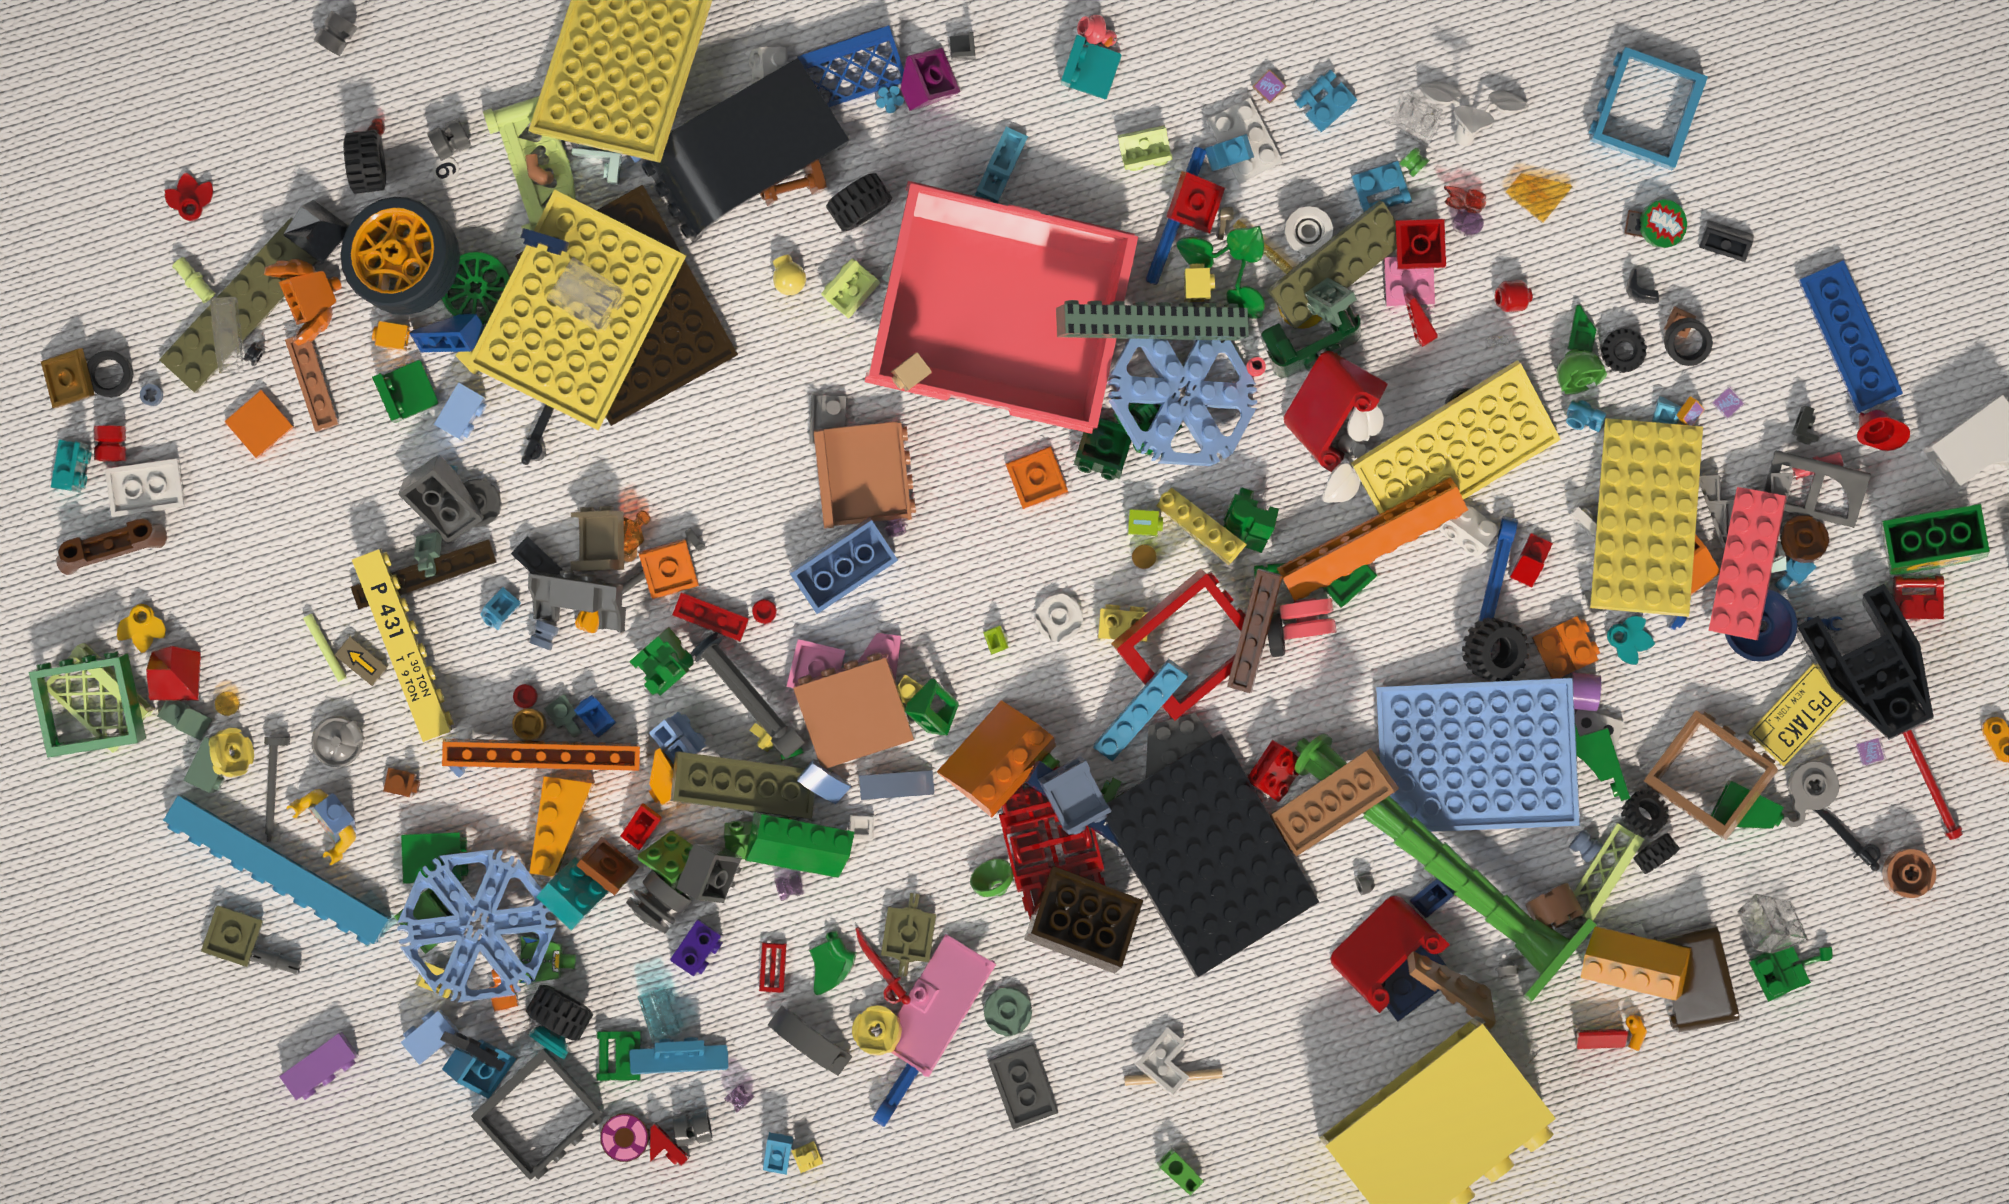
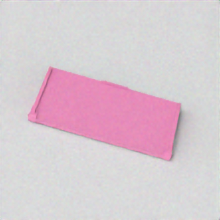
[891,934,996,1077]

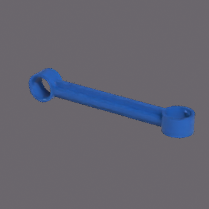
[1478,516,1518,652]
[872,1063,919,1127]

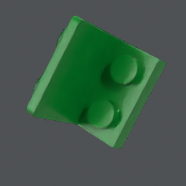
[372,360,439,423]

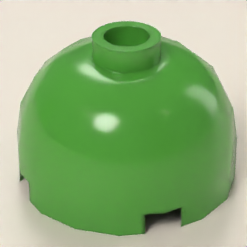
[1556,349,1607,395]

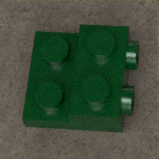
[1073,418,1132,480]

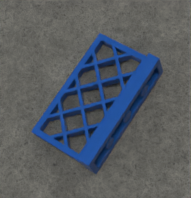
[797,25,904,107]

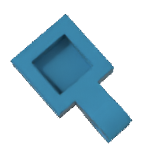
[1774,558,1817,592]

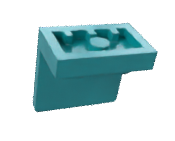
[1061,35,1122,100]
[51,440,92,493]

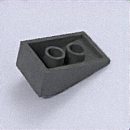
[398,454,484,544]

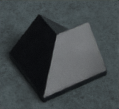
[284,200,349,264]

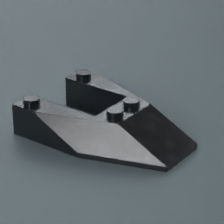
[1797,583,1934,740]

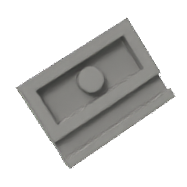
[809,395,847,444]

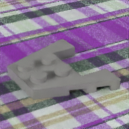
[1699,472,1794,548]

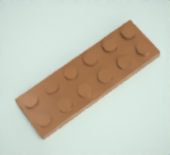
[1270,748,1399,857]

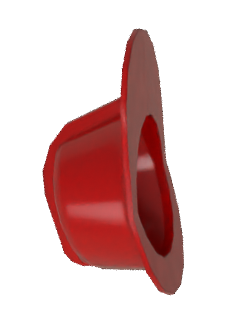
[1857,410,1910,451]

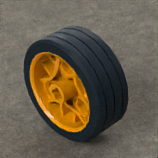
[340,197,460,315]

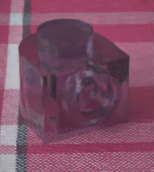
[1452,207,1484,237]

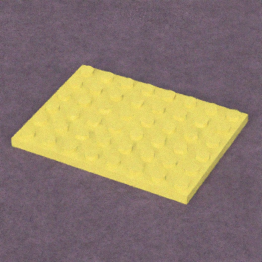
[529,0,713,162]
[467,189,686,431]

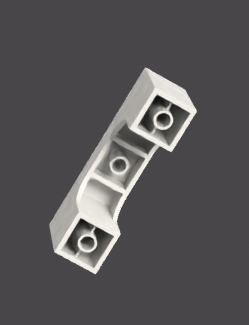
[1922,395,2009,489]

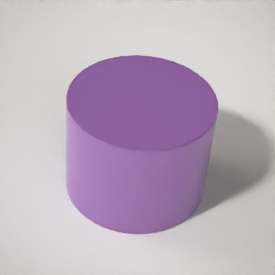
[1570,672,1601,711]

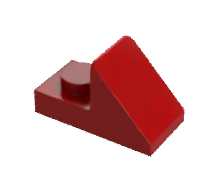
[1509,533,1553,588]
[620,803,663,851]
[650,1123,690,1166]

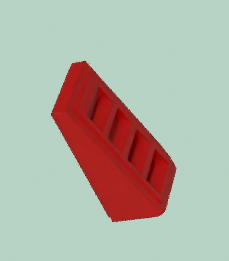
[1404,292,1438,347]

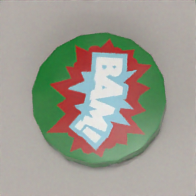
[1640,199,1687,248]

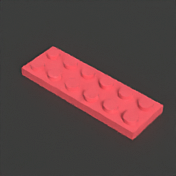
[1708,487,1787,640]

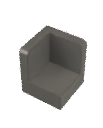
[949,32,976,62]

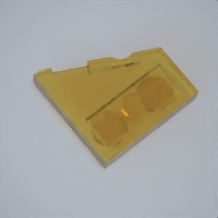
[1505,173,1573,224]

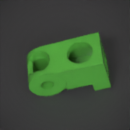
[1157,1148,1204,1196]

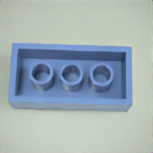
[789,517,898,614]

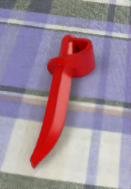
[855,927,911,1004]

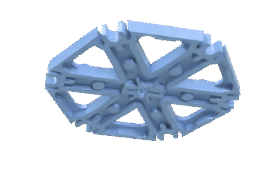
[1107,339,1257,466]
[397,849,556,1003]

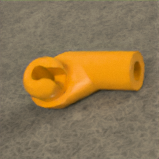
[1625,1015,1647,1051]

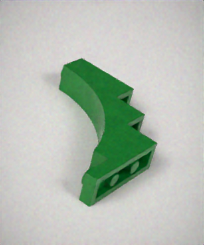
[1575,724,1630,801]

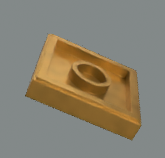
[40,348,95,408]

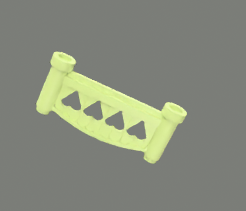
[483,96,576,231]

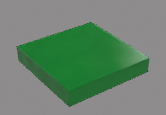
[1322,565,1377,608]

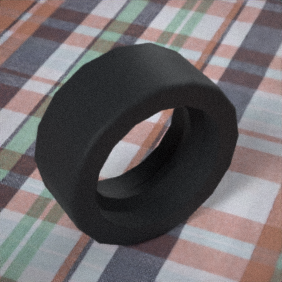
[1664,318,1713,366]
[87,350,134,398]

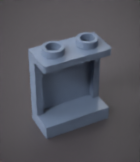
[1038,756,1112,835]

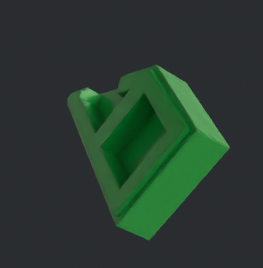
[1567,305,1597,352]

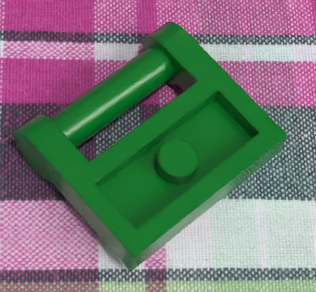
[596,1031,641,1081]

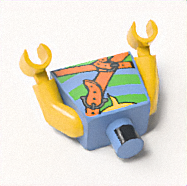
[286,789,356,865]

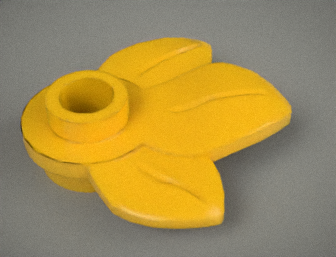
[117,604,166,653]

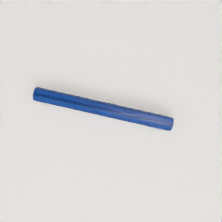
[1146,147,1207,285]

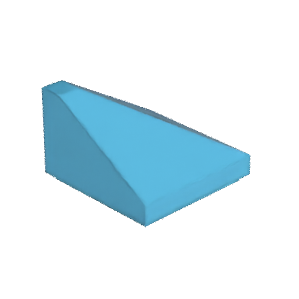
[1652,396,1681,424]

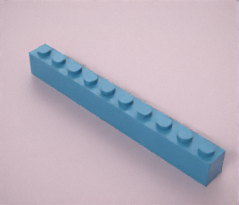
[163,795,391,946]

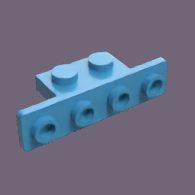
[629,1037,729,1075]

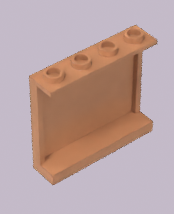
[814,421,916,529]
[793,652,916,769]

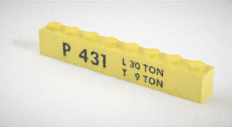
[352,548,454,742]

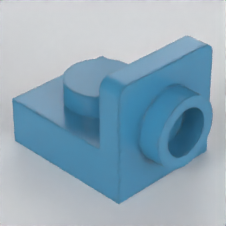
[480,587,521,630]

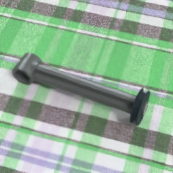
[691,632,805,759]

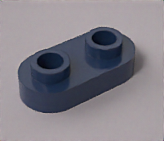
[520,228,570,256]

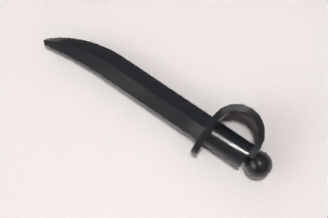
[521,404,554,465]
[1813,809,1881,871]

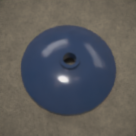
[1725,589,1798,662]

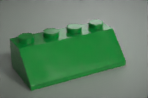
[745,812,855,878]

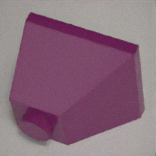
[900,48,960,111]

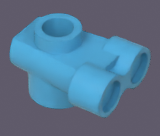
[1566,400,1606,432]

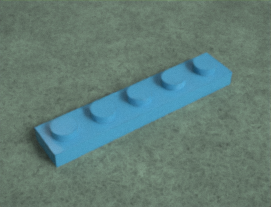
[1093,659,1188,762]

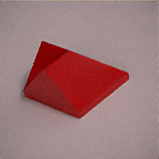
[1395,219,1446,270]
[146,646,201,701]

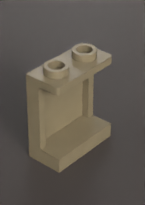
[570,506,624,572]

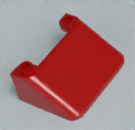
[1284,351,1388,472]
[1330,896,1450,1013]

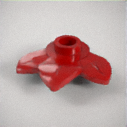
[165,173,213,221]

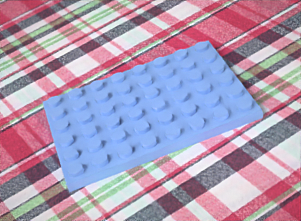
[1376,678,1580,834]

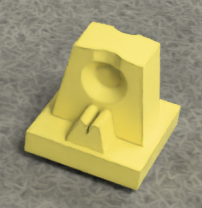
[749,723,774,752]
[791,1141,823,1173]

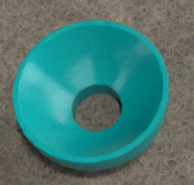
[527,1026,569,1060]

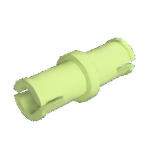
[172,257,215,303]

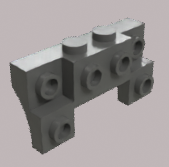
[528,570,626,633]

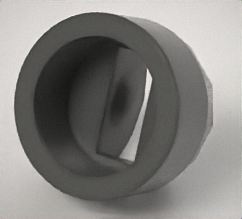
[1355,874,1375,895]

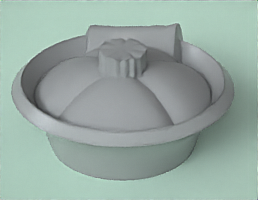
[311,716,365,767]

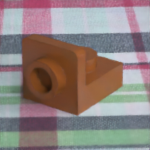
[383,768,420,798]

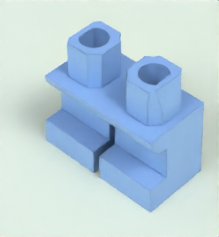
[649,712,706,764]

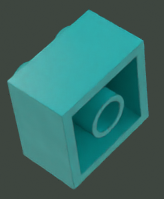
[536,857,609,931]

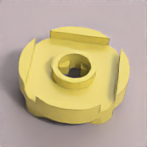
[209,728,254,778]
[852,1005,902,1056]

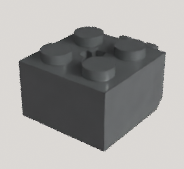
[676,843,742,903]

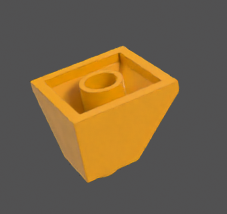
[649,748,674,805]

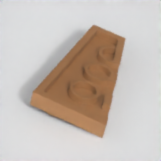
[1407,951,1496,1029]

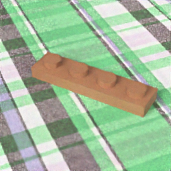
[285,337,340,432]

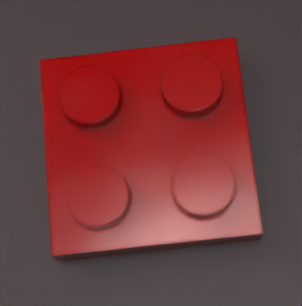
[1166,171,1225,234]

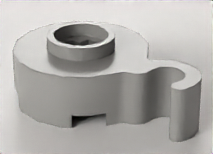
[1781,762,1839,827]

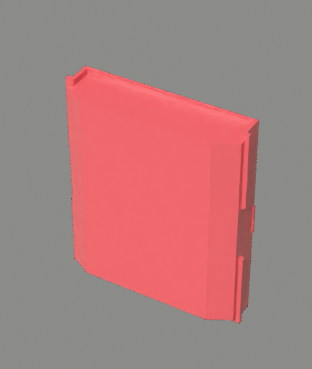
[864,181,1138,434]

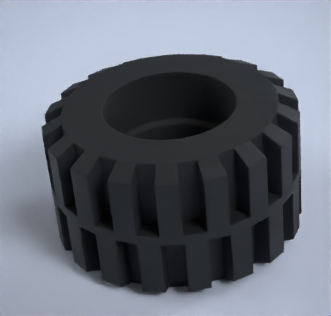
[343,130,386,194]
[826,173,893,232]
[1462,618,1530,682]
[526,985,593,1041]

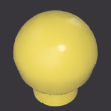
[773,254,806,295]

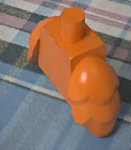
[264,259,341,346]

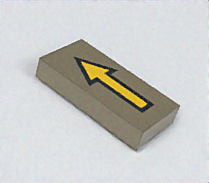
[335,636,388,686]

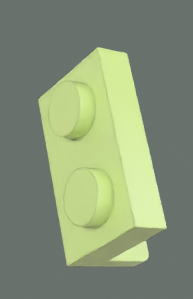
[1117,125,1172,171]
[821,258,881,319]

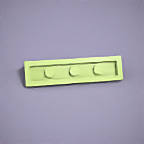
[1573,823,1645,921]

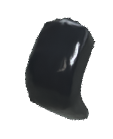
[1626,268,1659,304]

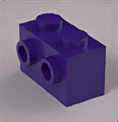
[670,919,723,977]

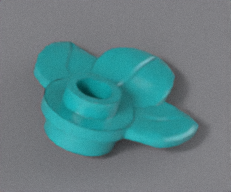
[1607,616,1655,665]

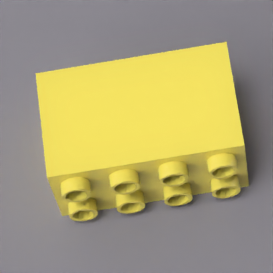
[1319,1018,1556,1204]

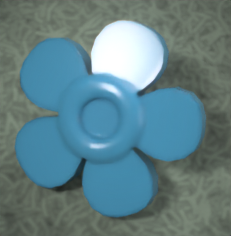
[876,85,904,113]

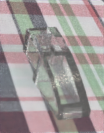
[210,297,244,374]

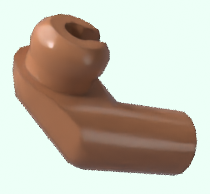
[525,154,554,186]

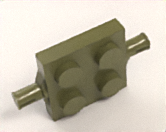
[881,893,937,977]

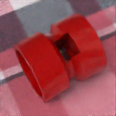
[94,426,126,462]

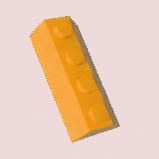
[1580,926,1691,1001]

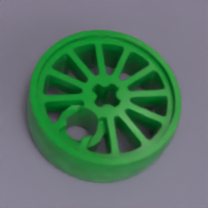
[441,251,511,325]

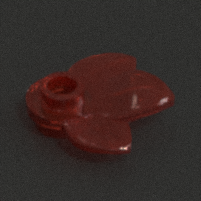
[1444,185,1487,214]

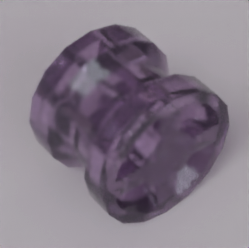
[724,1082,755,1113]

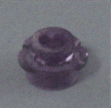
[884,519,908,537]

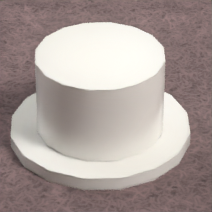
[1285,206,1333,255]

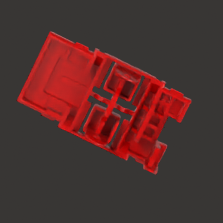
[999,767,1106,919]

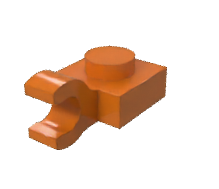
[489,969,519,1012]

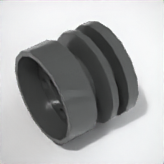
[626,870,692,934]

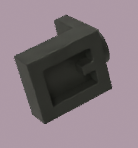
[1791,406,1820,445]

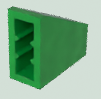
[1710,780,1784,829]

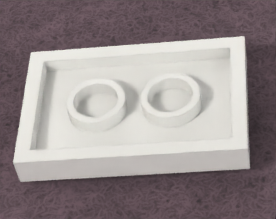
[1207,98,1283,185]
[105,458,185,518]

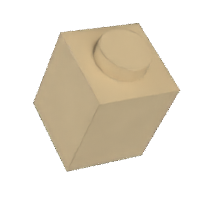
[891,352,932,391]

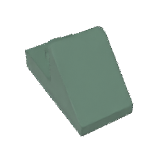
[157,700,213,740]

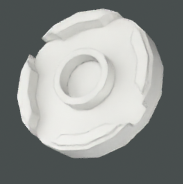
[1035,594,1083,642]

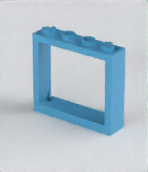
[1588,47,1708,171]

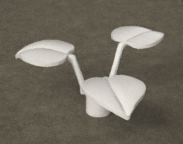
[1418,82,1529,146]
[1322,406,1384,502]

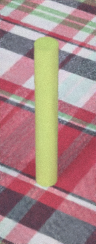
[303,614,347,682]

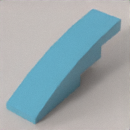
[975,127,1028,204]

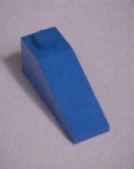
[409,314,485,353]

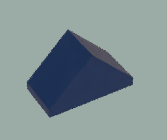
[1409,876,1455,918]

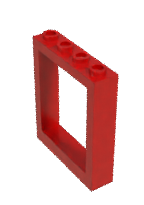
[1111,569,1265,721]

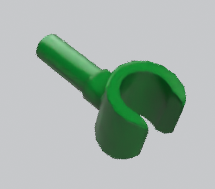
[1800,947,1833,966]

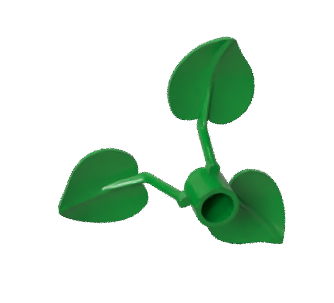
[1176,226,1265,319]

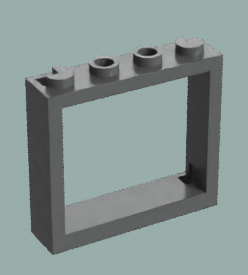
[471,1048,604,1181]

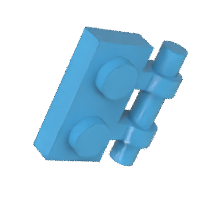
[1294,70,1358,133]

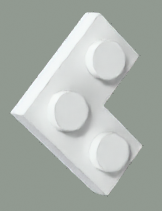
[1136,1027,1189,1097]

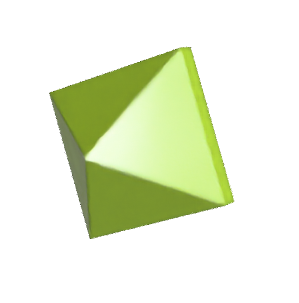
[983,626,1008,655]

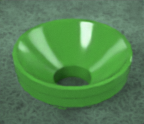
[970,859,1014,897]

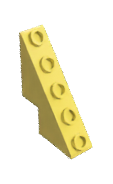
[1156,487,1247,565]

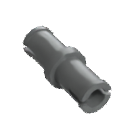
[250,946,302,975]

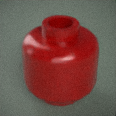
[1494,280,1533,312]

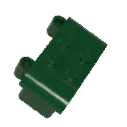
[1261,305,1361,378]

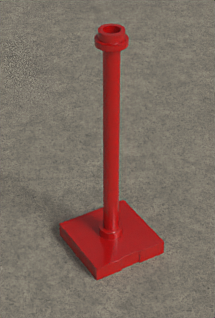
[1903,730,1963,840]

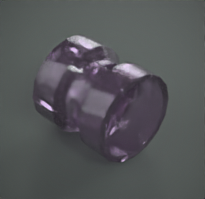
[774,871,805,901]

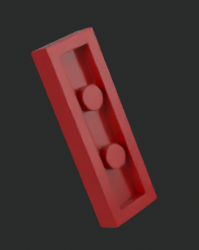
[672,592,750,642]

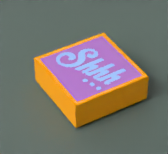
[1676,396,1705,426]

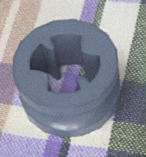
[139,384,163,406]

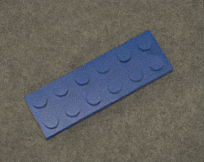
[1798,260,1903,414]

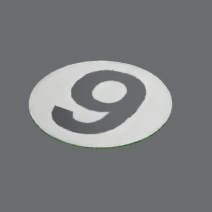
[432,157,459,184]

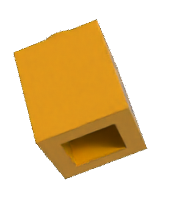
[372,321,411,352]

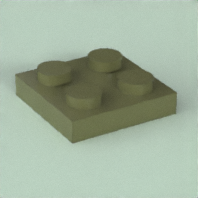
[201,905,264,967]

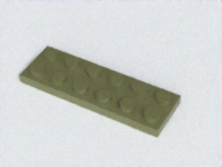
[1267,200,1396,329]
[670,752,815,819]

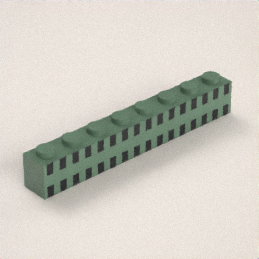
[1056,300,1249,341]

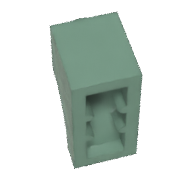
[183,736,225,793]

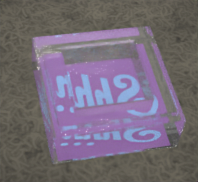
[1711,385,1746,420]
[1855,737,1887,767]

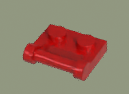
[1893,575,1944,619]

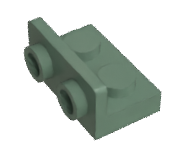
[1305,278,1357,327]

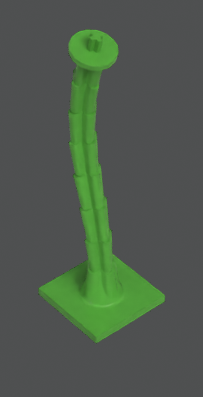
[1295,734,1597,1003]

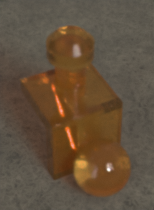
[624,510,651,562]

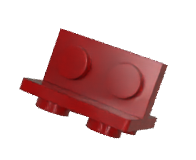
[1248,740,1299,802]

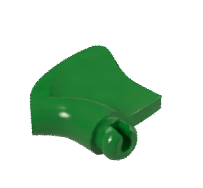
[809,930,857,995]

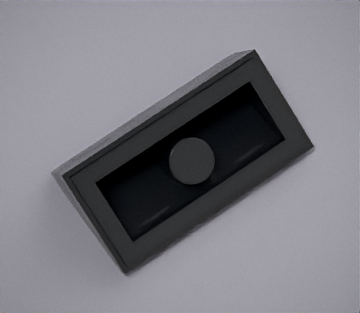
[1699,220,1754,262]

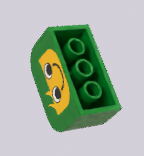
[1881,504,1990,575]

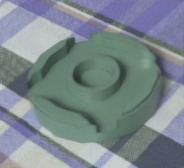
[984,987,1032,1036]

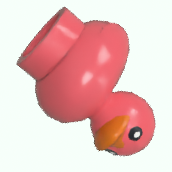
[1077,15,1117,47]

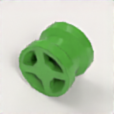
[1399,147,1430,177]

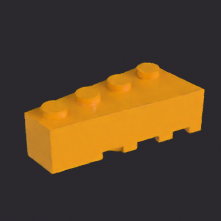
[529,776,595,877]

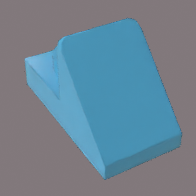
[1204,134,1254,171]
[763,1132,794,1175]

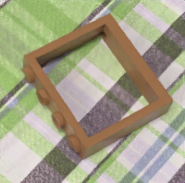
[1644,710,1778,841]

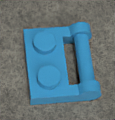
[1351,161,1412,213]

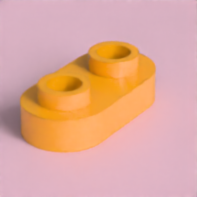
[1981,717,2009,763]

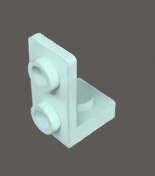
[571,145,622,185]

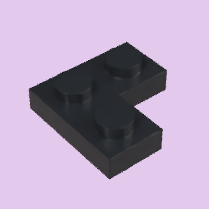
[440,1031,505,1071]

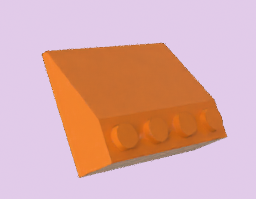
[937,700,1056,818]

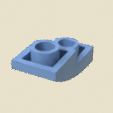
[797,760,851,804]

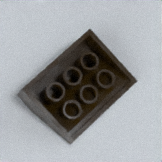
[1024,866,1144,974]

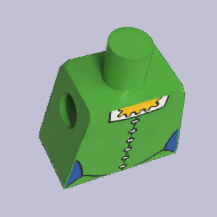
[519,936,576,983]

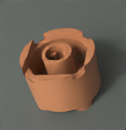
[1882,849,1937,898]
[1525,883,1584,929]

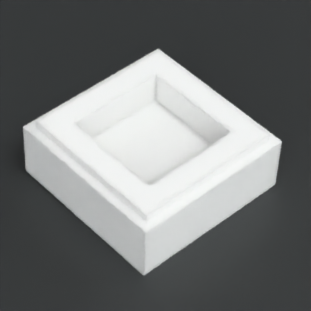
[849,815,874,840]

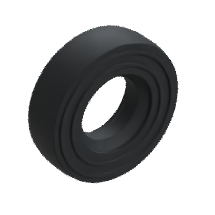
[1267,613,1285,657]

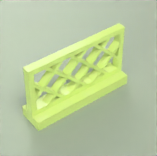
[46,643,155,753]

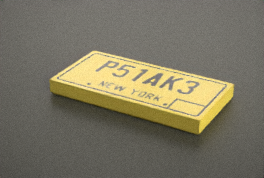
[1747,663,1845,767]

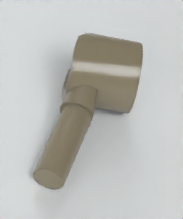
[1217,207,1234,240]

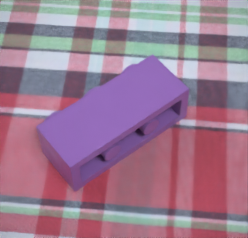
[279,1032,359,1100]

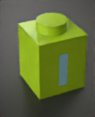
[1128,509,1163,537]

